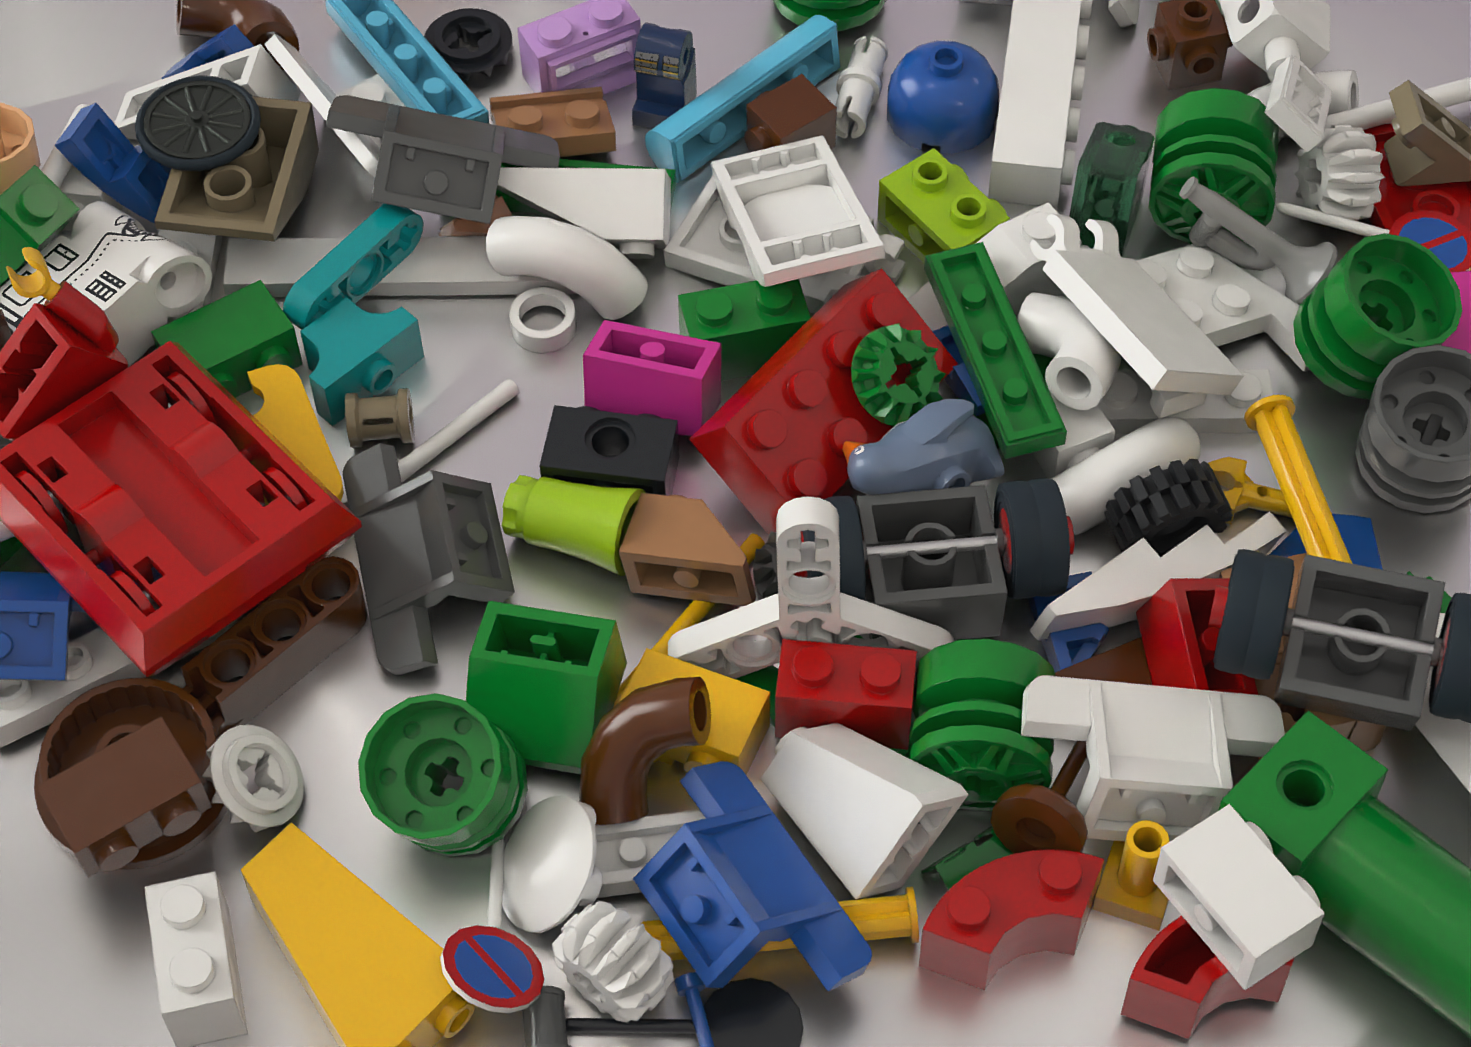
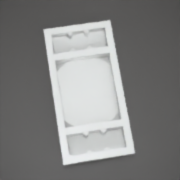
[711,135,885,287]

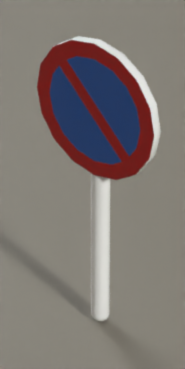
[1276,202,1471,273]
[440,839,545,1013]

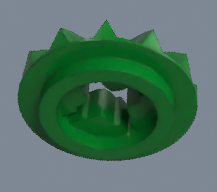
[851,323,946,426]

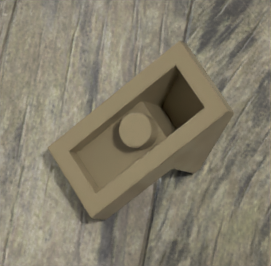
[1384,80,1471,186]

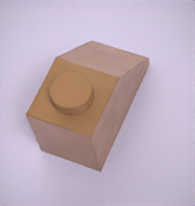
[619,493,756,606]

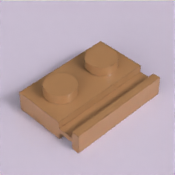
[489,86,616,163]

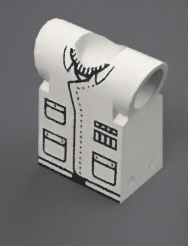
[0,201,213,367]

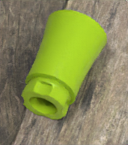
[501,475,645,576]

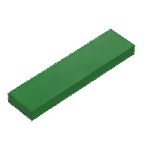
[924,242,1067,459]

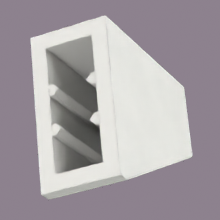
[761,723,969,900]

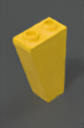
[240,822,475,1047]

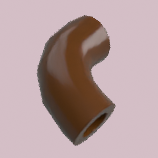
[176,0,299,71]
[579,677,711,825]

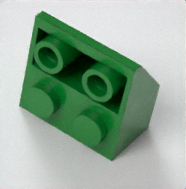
[466,601,627,774]

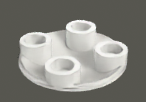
[502,796,603,934]

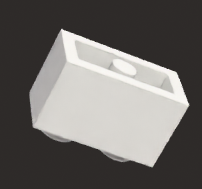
[1153,804,1325,990]
[145,871,248,1047]

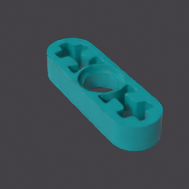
[283,204,424,330]

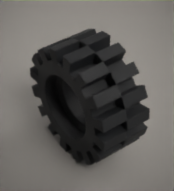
[1104,459,1233,557]

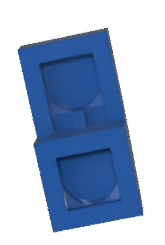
[54,103,172,224]

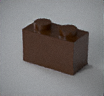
[36,716,212,878]

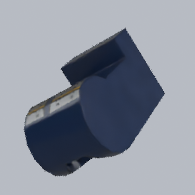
[632,22,697,129]

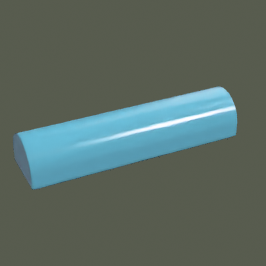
[325,0,489,124]
[645,15,841,184]

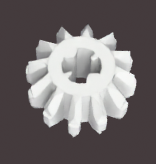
[1294,125,1385,221]
[552,901,674,1023]

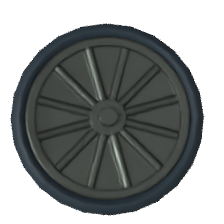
[135,76,261,171]

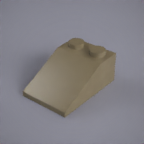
[154,96,319,242]

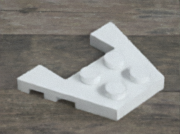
[1136,244,1310,419]

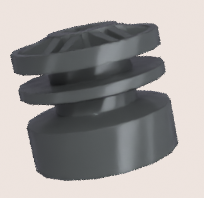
[1355,345,1471,514]

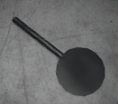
[566,978,804,1047]

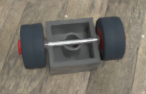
[793,478,1074,640]
[1208,549,1471,731]

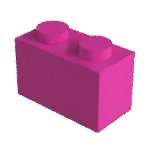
[583,320,722,436]

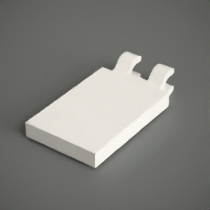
[663,176,906,314]
[1029,214,1244,395]

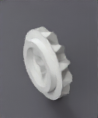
[202,725,304,833]

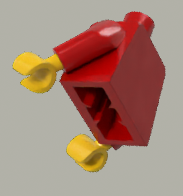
[0,247,128,441]

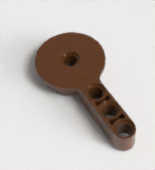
[34,556,368,870]

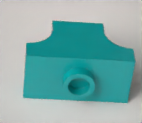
[300,297,424,426]

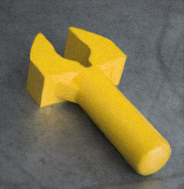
[1208,457,1292,525]

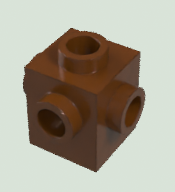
[1147,0,1233,91]

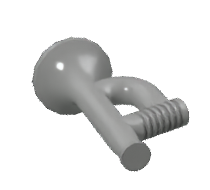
[1179,176,1338,304]

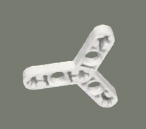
[668,496,954,684]

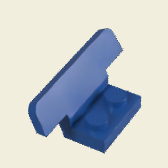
[0,571,137,681]
[633,761,872,992]

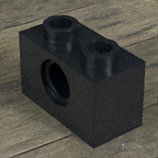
[539,405,680,496]

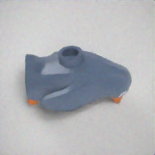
[842,399,1004,495]

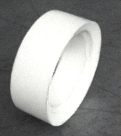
[509,287,577,353]

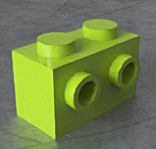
[877,148,1010,264]

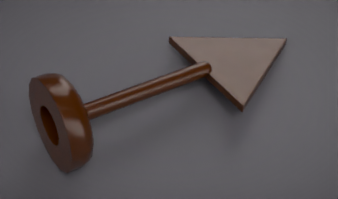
[990,637,1152,854]

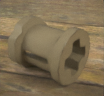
[345,388,414,448]

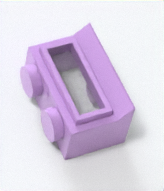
[517,0,641,95]

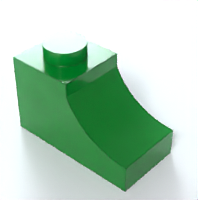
[0,165,80,287]

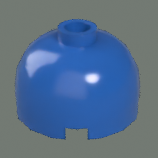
[887,41,999,154]

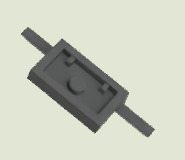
[326,95,560,224]
[343,443,515,675]

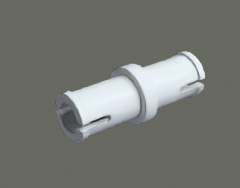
[835,36,889,139]

